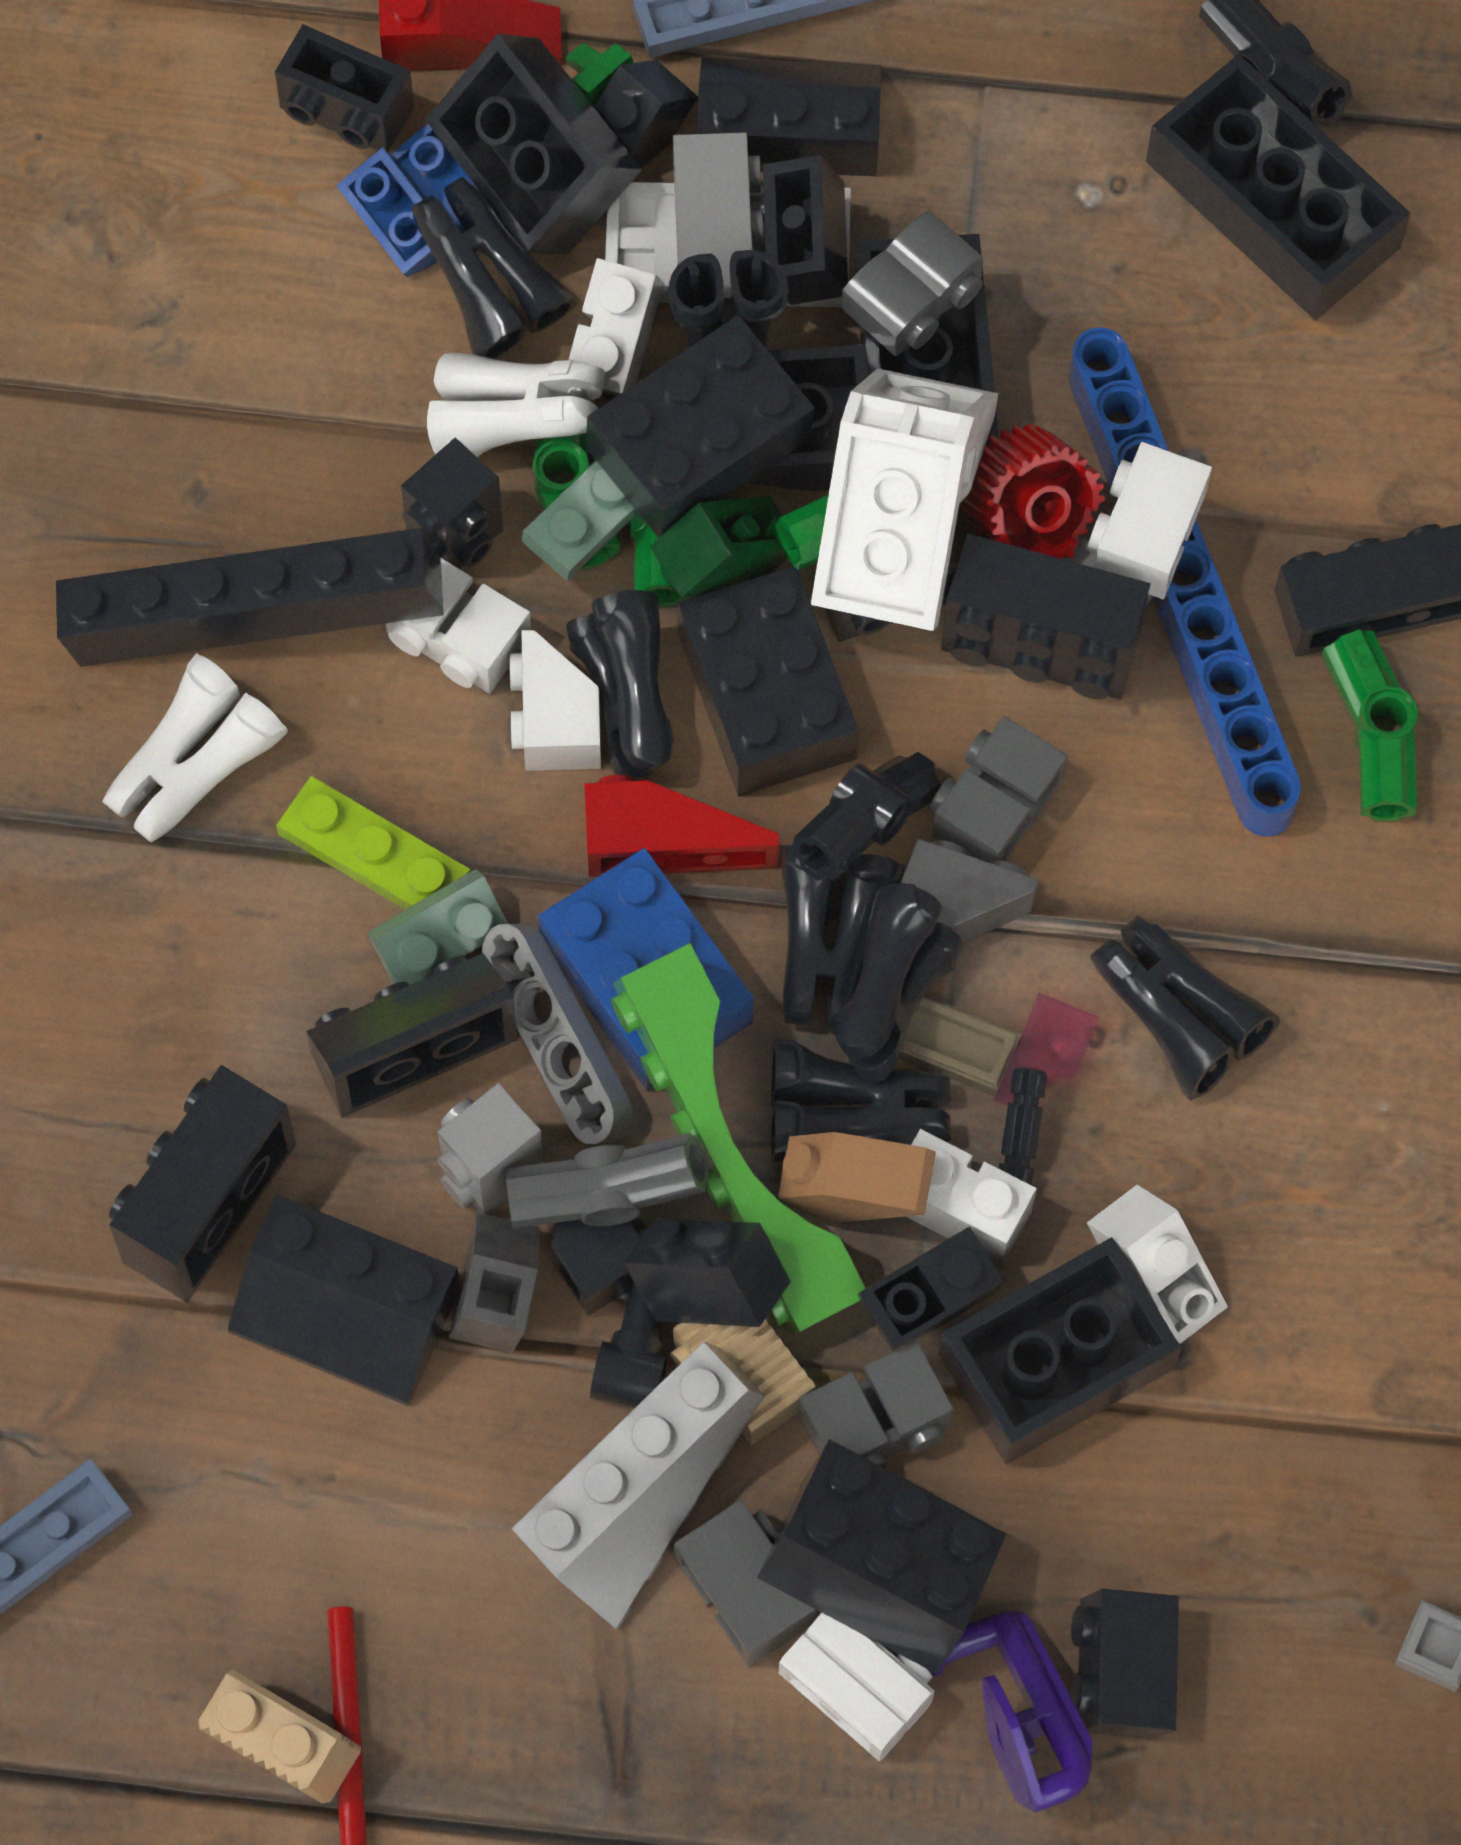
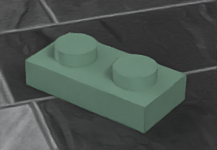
[521,461,638,581]
[367,869,508,985]

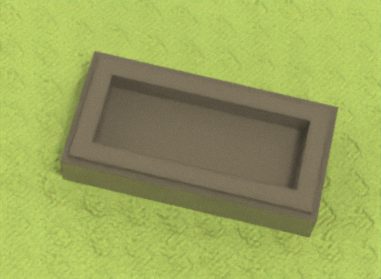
[898,996,1022,1097]

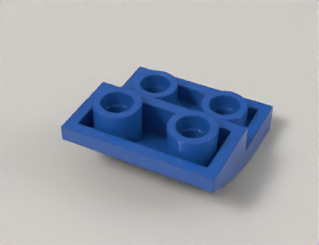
[336,124,501,277]

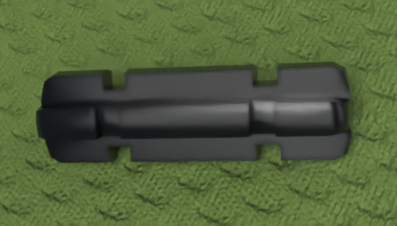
[999,1067,1047,1186]

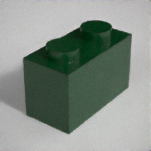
[650,496,788,598]

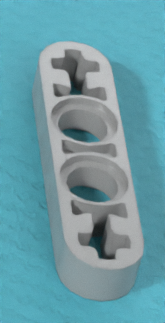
[482,924,633,1144]

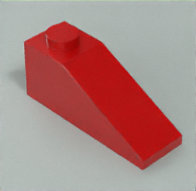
[379,0,562,71]
[584,775,779,877]

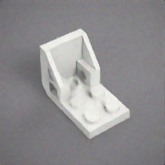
[811,369,999,631]

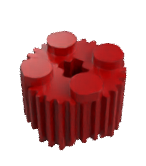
[960,424,1105,559]

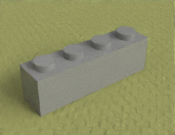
[512,1341,765,1629]

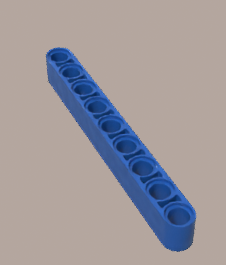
[1069,327,1301,837]

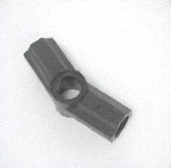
[505,1133,710,1228]

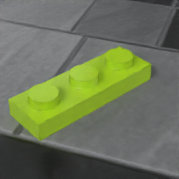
[276,776,471,910]

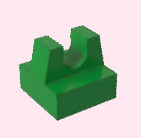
[566,42,634,107]

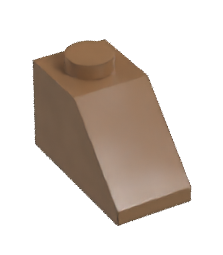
[778,1132,936,1223]

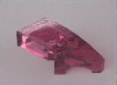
[994,993,1099,1105]

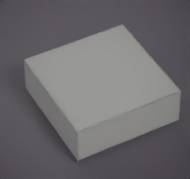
[1394,1600,1461,1692]

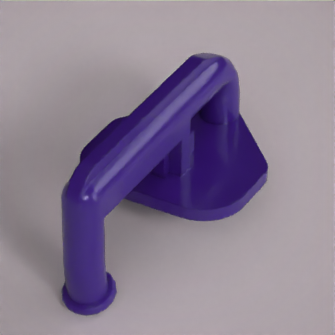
[927,1610,1093,1813]

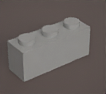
[673,133,763,328]

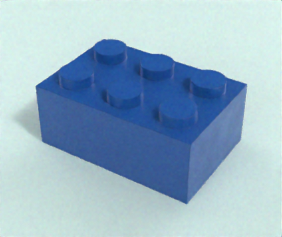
[538,848,754,1091]

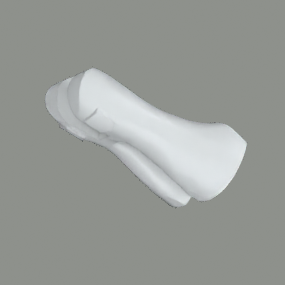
[427,352,605,457]
[103,653,288,842]

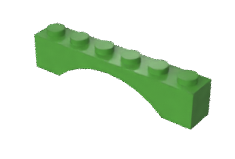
[611,943,866,1333]

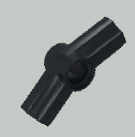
[1199,0,1353,127]
[791,752,941,881]

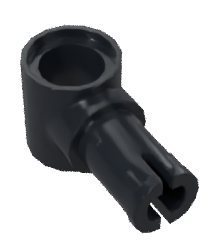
[590,1280,668,1408]

